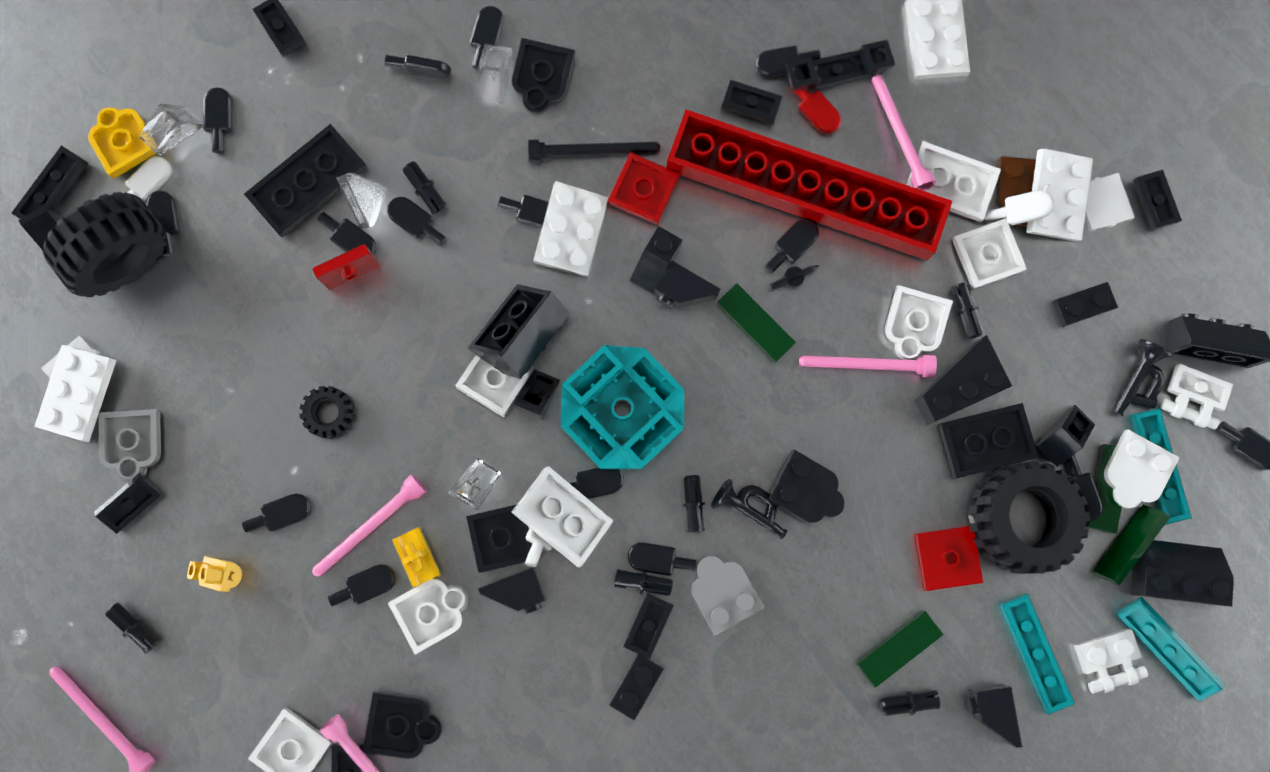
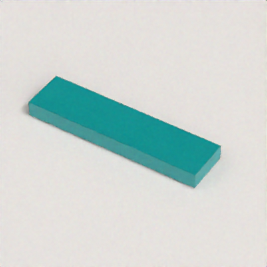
[1129,408,1192,525]
[999,594,1075,715]
[1117,596,1225,702]

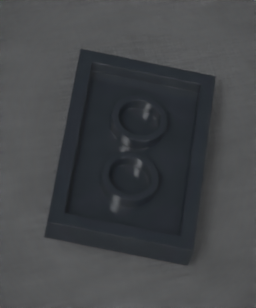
[938,403,1039,479]

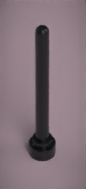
[528,139,661,162]

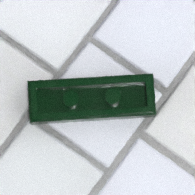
[716,283,796,363]
[1085,444,1122,534]
[1093,504,1170,586]
[856,611,944,688]

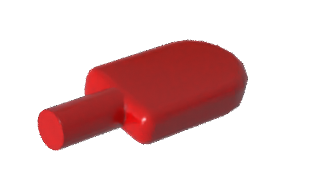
[790,85,842,135]

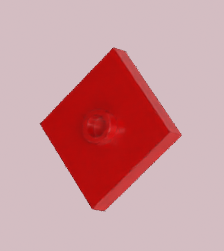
[607,152,681,226]
[312,244,380,290]
[915,526,983,591]

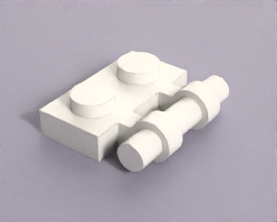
[1160,364,1234,430]
[1074,629,1148,694]

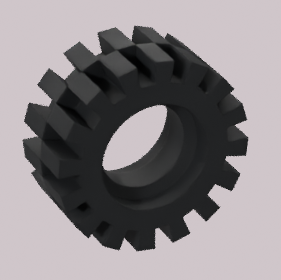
[299,386,356,439]

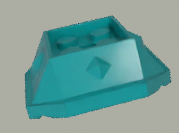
[561,345,684,470]

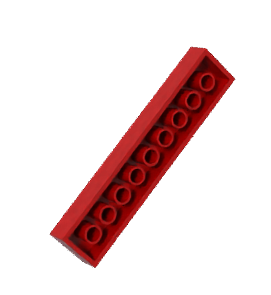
[666,109,953,261]

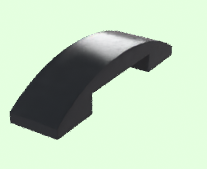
[784,40,896,90]

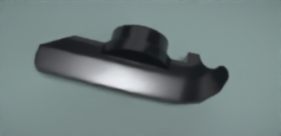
[770,265,819,290]

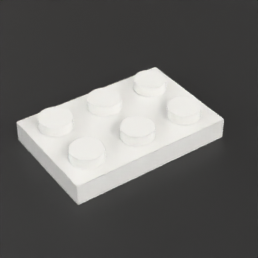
[905,0,970,80]
[906,141,1001,222]
[1026,149,1093,242]
[533,181,609,278]
[34,345,116,442]
[512,466,613,567]

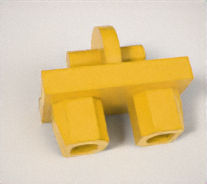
[392,527,441,588]
[187,556,242,592]

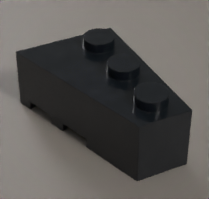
[915,335,1012,425]

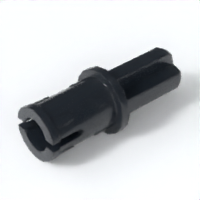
[402,161,447,214]
[951,282,984,339]
[683,475,705,532]
[614,569,673,596]
[105,603,160,654]
[880,690,940,716]

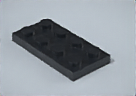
[244,124,368,238]

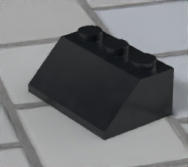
[468,284,570,379]
[1166,313,1270,369]
[1131,540,1234,607]

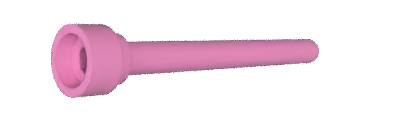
[872,74,936,191]
[799,355,937,378]
[312,475,427,577]
[49,666,156,772]
[320,714,380,772]

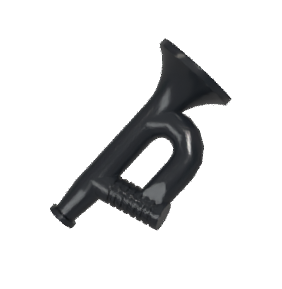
[1113,339,1172,416]
[711,479,788,540]

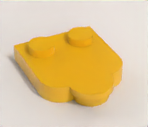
[88,107,162,179]

